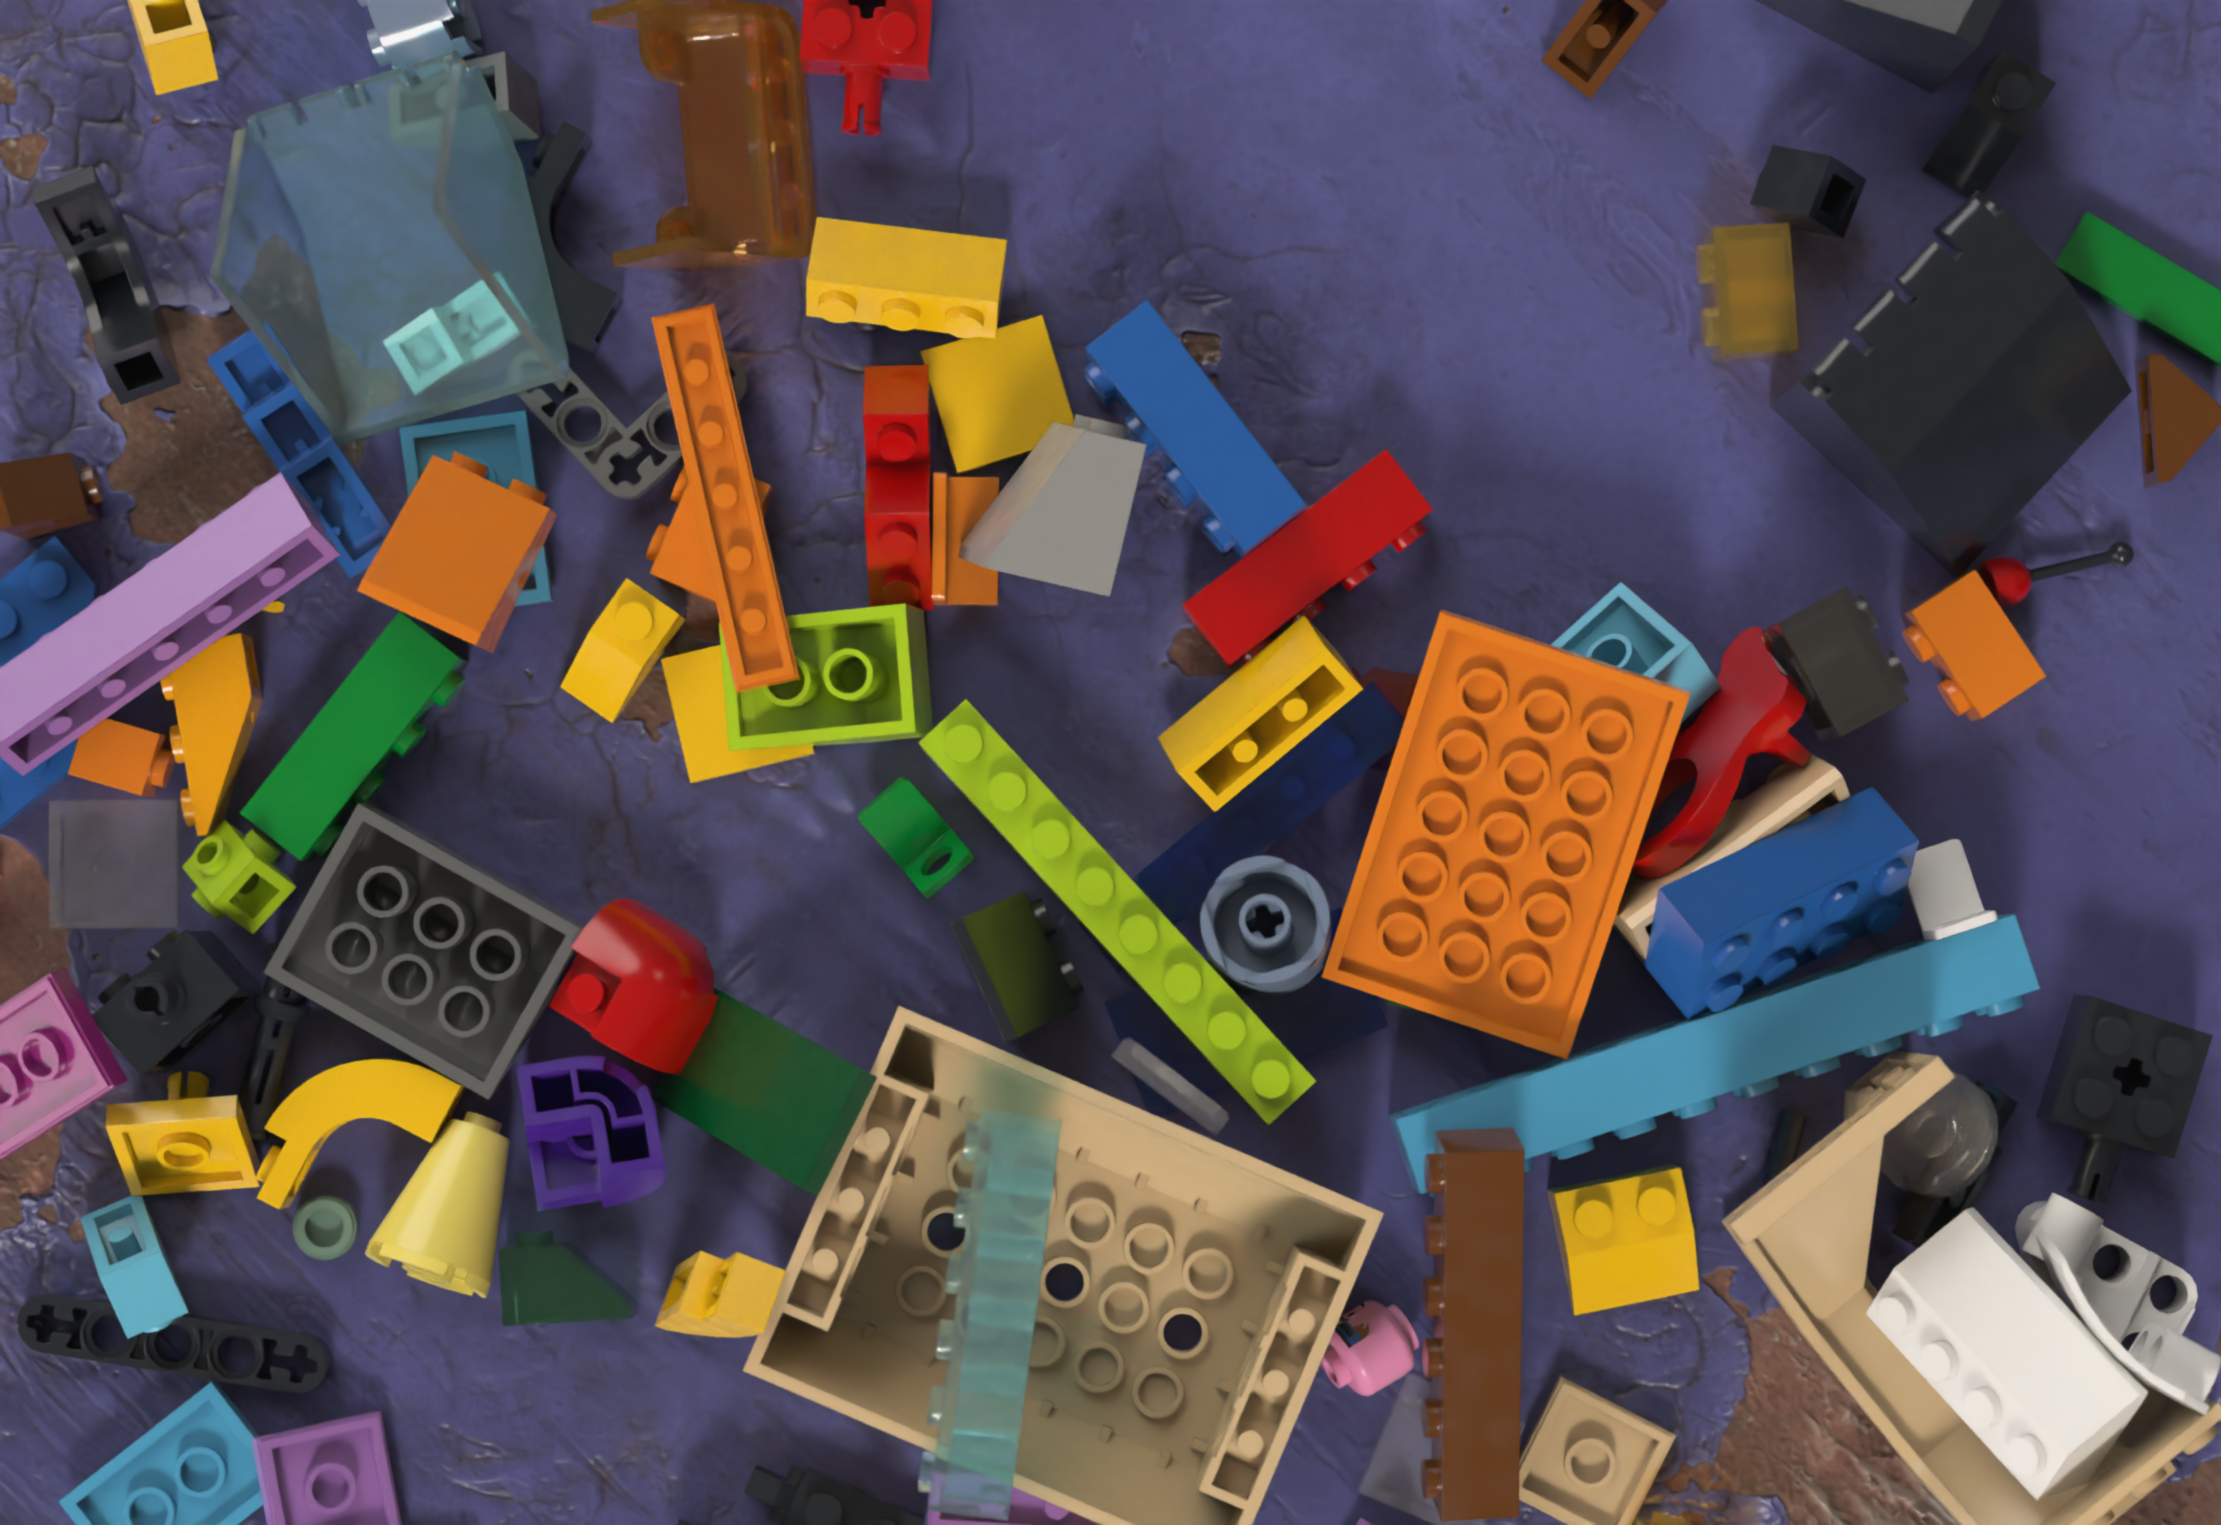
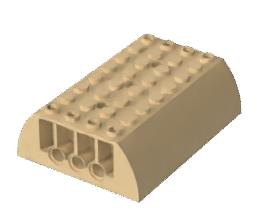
[743,1006,1384,1525]

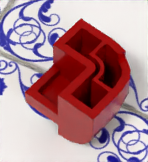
[549,898,719,1075]

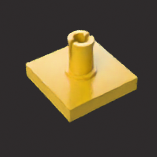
[105,1071,261,1196]

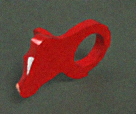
[1630,626,1812,879]

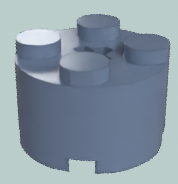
[357,0,483,79]
[1200,856,1332,997]

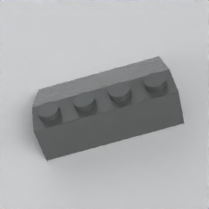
[263,803,587,1100]

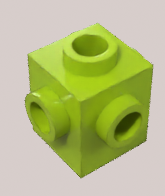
[181,820,296,934]

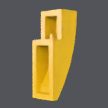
[654,1251,786,1338]

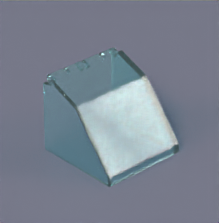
[210,50,569,444]

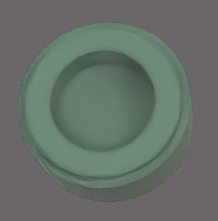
[293,1194,360,1260]

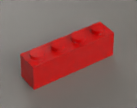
[1182,449,1433,669]

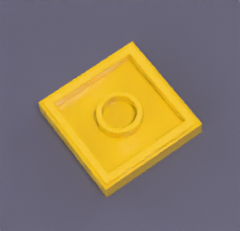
[921,315,1074,475]
[661,645,816,784]

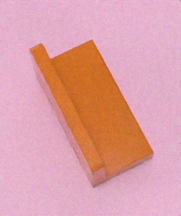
[932,472,1000,606]

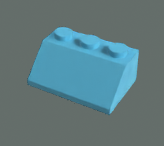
[1551,582,1721,724]

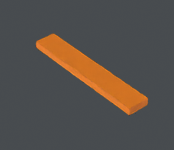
[651,303,800,693]

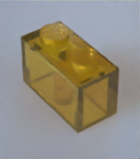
[1695,222,1798,362]

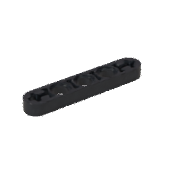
[17,1293,332,1393]

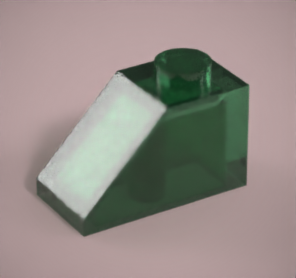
[498,1230,638,1326]

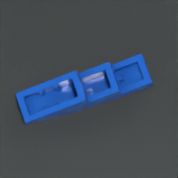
[206,322,393,579]

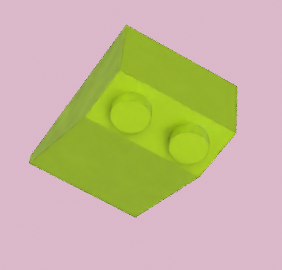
[719,603,933,751]

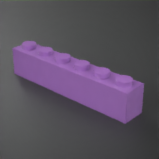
[0,472,340,776]

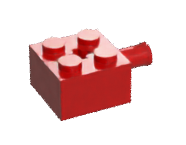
[800,0,935,136]

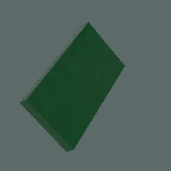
[652,987,877,1195]

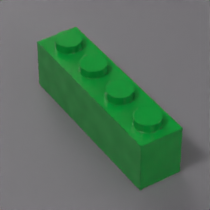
[240,611,468,862]

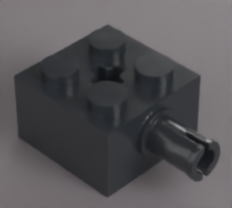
[92,930,262,1076]
[2036,995,2213,1205]

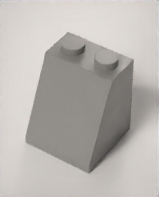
[958,414,1146,597]

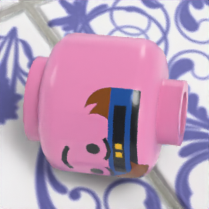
[1321,1300,1419,1397]

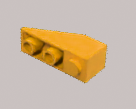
[160,633,263,837]

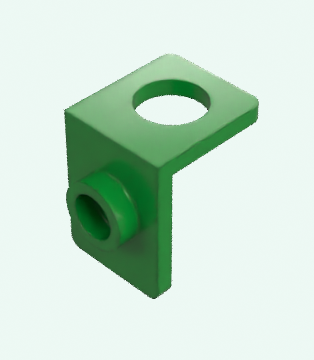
[858,776,974,898]

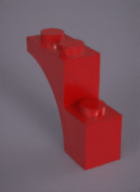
[863,365,934,610]

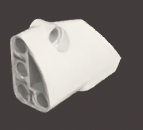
[2015,1193,2221,1415]

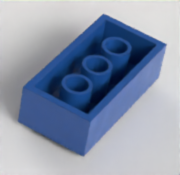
[1083,300,1306,560]
[1645,787,1919,1021]

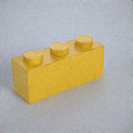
[806,217,1007,339]
[1157,615,1363,812]

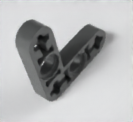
[510,348,750,501]

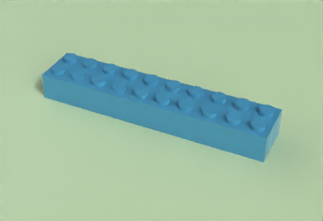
[1388,914,2040,1197]

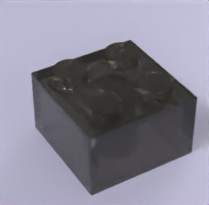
[1763,586,1910,743]

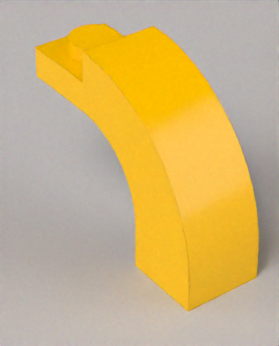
[256,1058,467,1210]

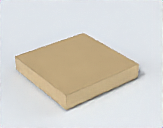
[1519,1375,1676,1525]

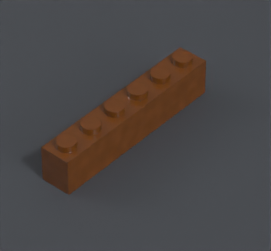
[1421,1128,1525,1521]

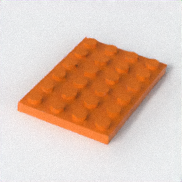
[1322,609,1691,1059]

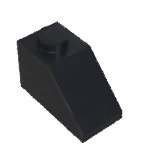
[1922,50,2056,199]

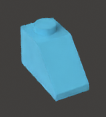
[80,1195,189,1339]

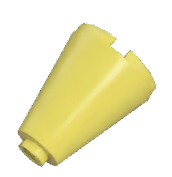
[365,1112,510,1298]

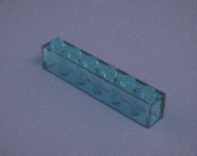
[918,1108,1062,1521]

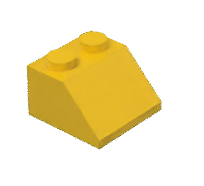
[1547,1164,1700,1316]

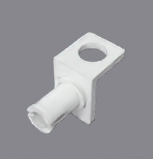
[1907,839,1998,940]

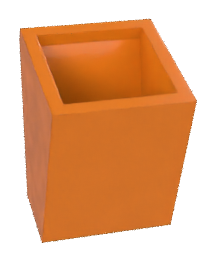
[357,451,558,653]

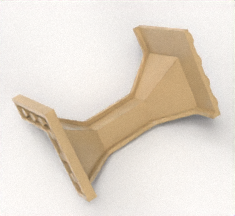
[1721,1050,2221,1525]

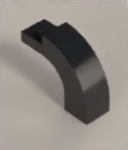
[496,121,624,357]
[32,166,181,405]

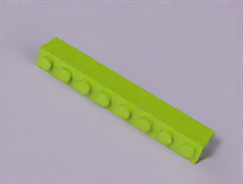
[918,699,1316,1126]

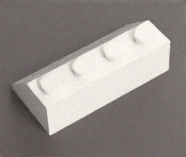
[1866,1207,2149,1501]

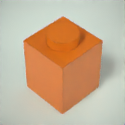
[68,718,175,798]

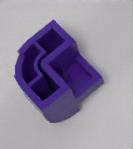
[516,1056,665,1211]

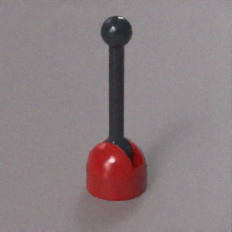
[1979,542,2134,609]

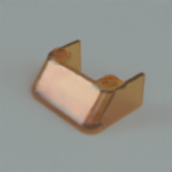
[591,0,816,271]

